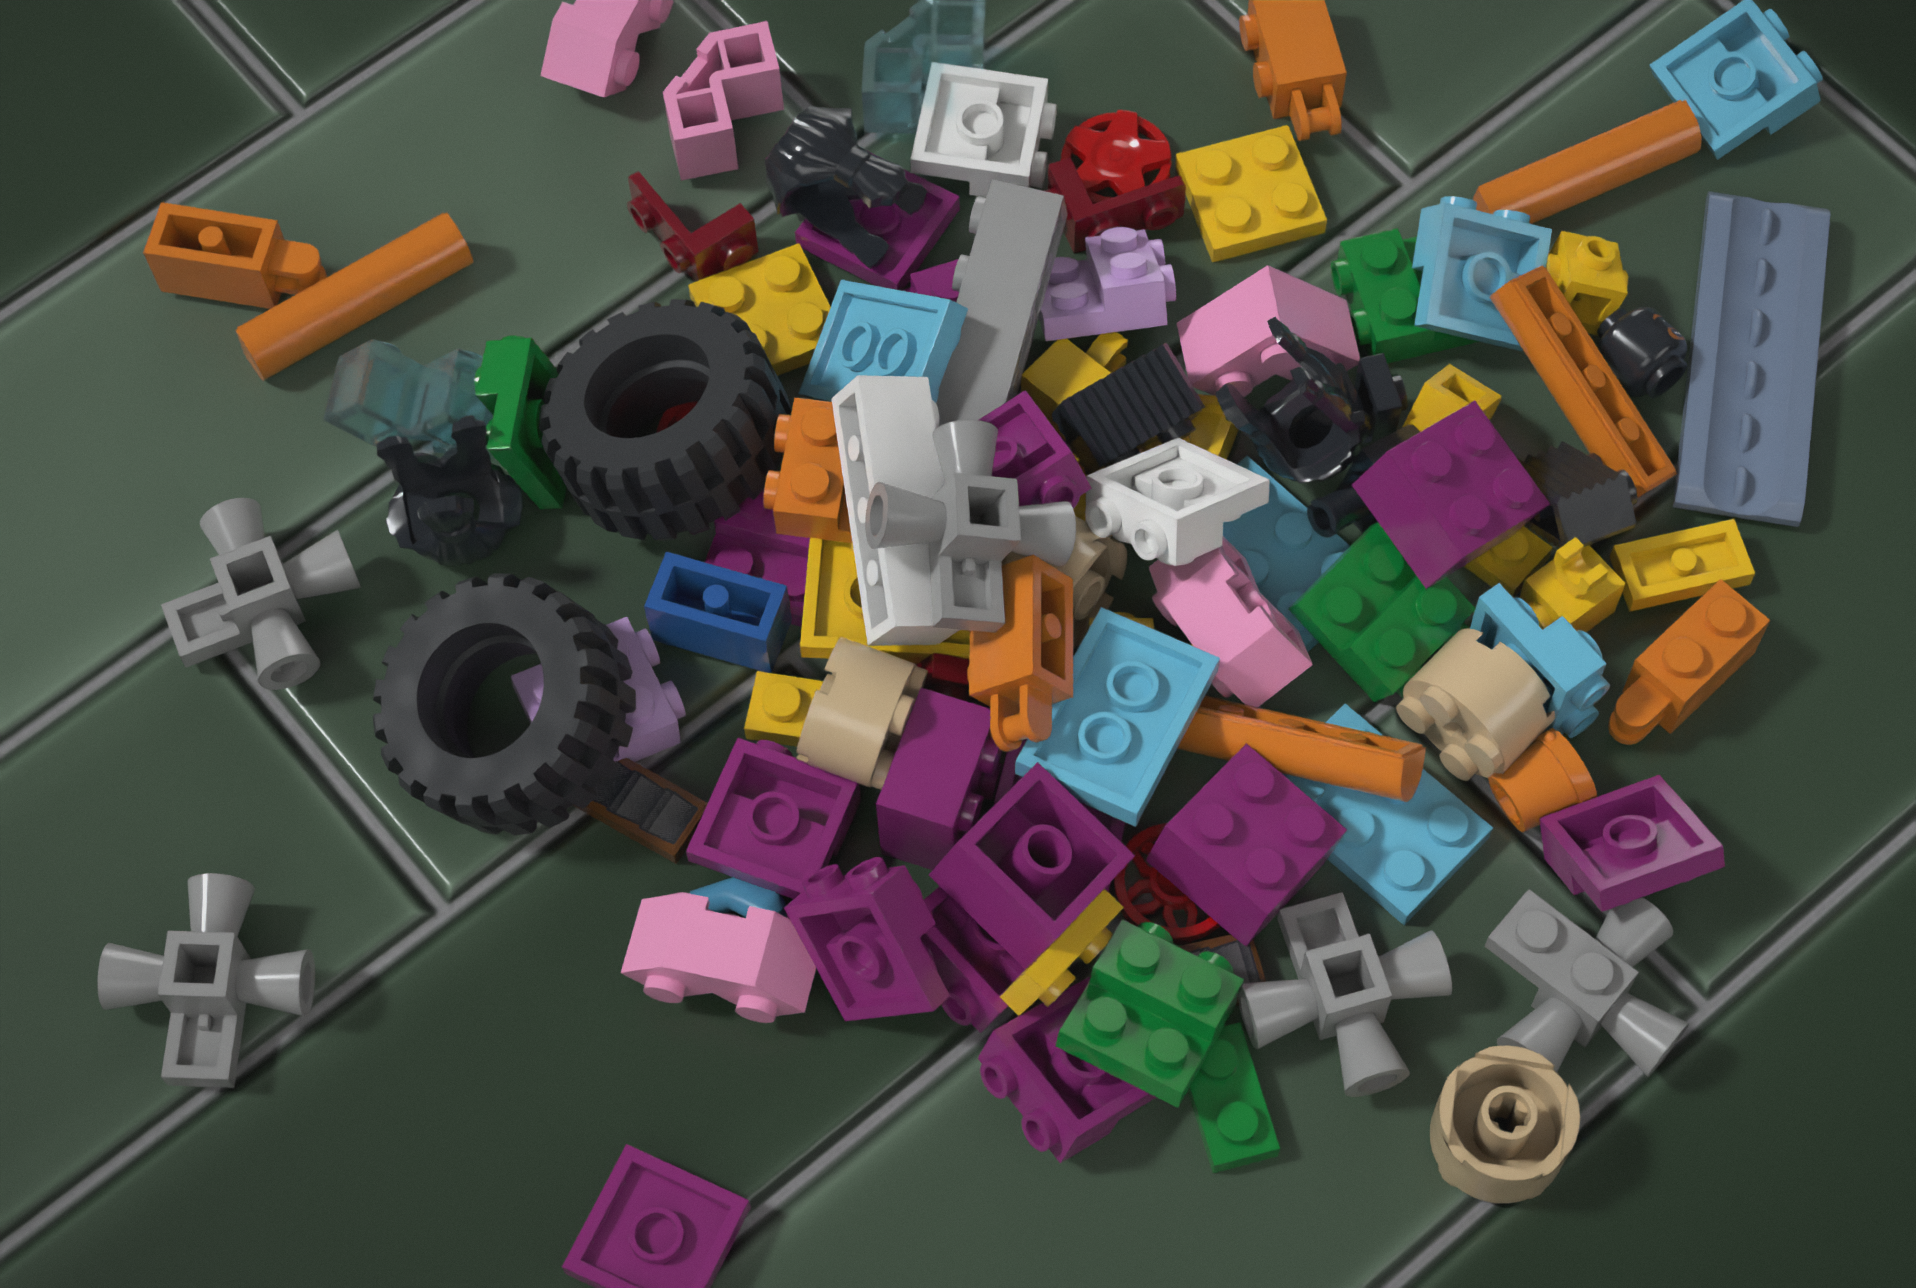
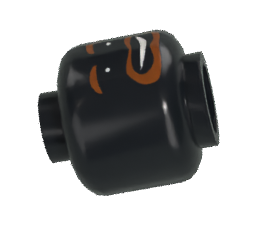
[1597,307,1688,398]

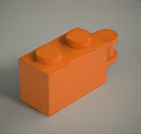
[1239,0,1347,141]
[143,202,328,309]
[967,555,1073,752]
[1608,579,1770,745]

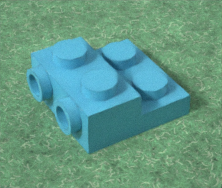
[1649,0,1823,160]
[1412,196,1552,351]
[1470,583,1610,738]

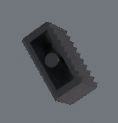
[1052,343,1205,475]
[1517,441,1638,548]

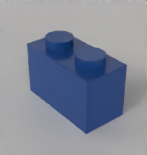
[644,552,792,673]

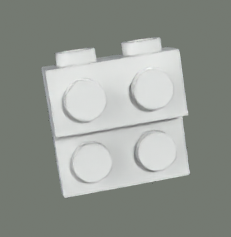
[911,62,1057,197]
[1085,438,1270,566]

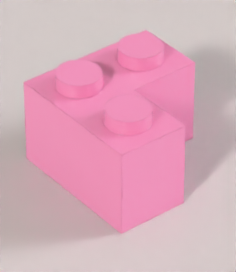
[1177,265,1360,397]

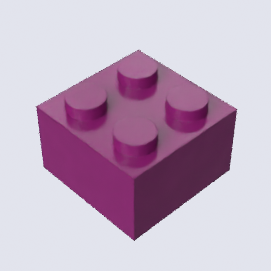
[1352,400,1550,589]
[876,688,1004,870]
[1146,743,1347,947]
[929,762,1135,969]

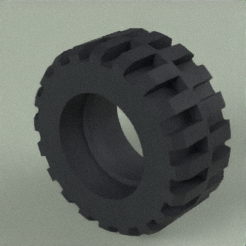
[539,299,791,541]
[373,573,636,836]

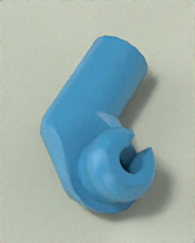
[690,877,788,918]

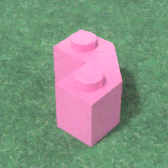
[540,0,673,97]
[663,21,784,181]
[1149,536,1313,707]
[621,892,816,1023]

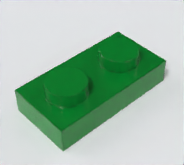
[1188,1022,1280,1173]

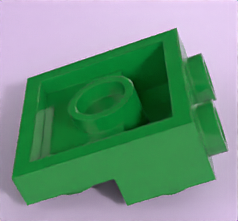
[1331,228,1480,363]
[474,335,567,510]
[1288,522,1476,702]
[1056,919,1244,1108]

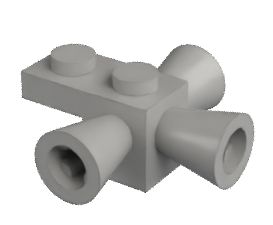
[865,420,1076,633]
[161,498,361,690]
[98,873,315,1088]
[1484,889,1689,1077]
[1238,892,1452,1097]

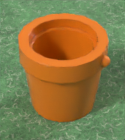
[1488,728,1597,832]

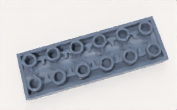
[1673,191,1830,527]

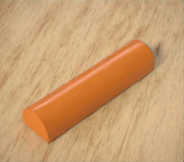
[1473,100,1702,224]
[236,213,473,381]
[1489,265,1678,498]
[1177,696,1426,802]

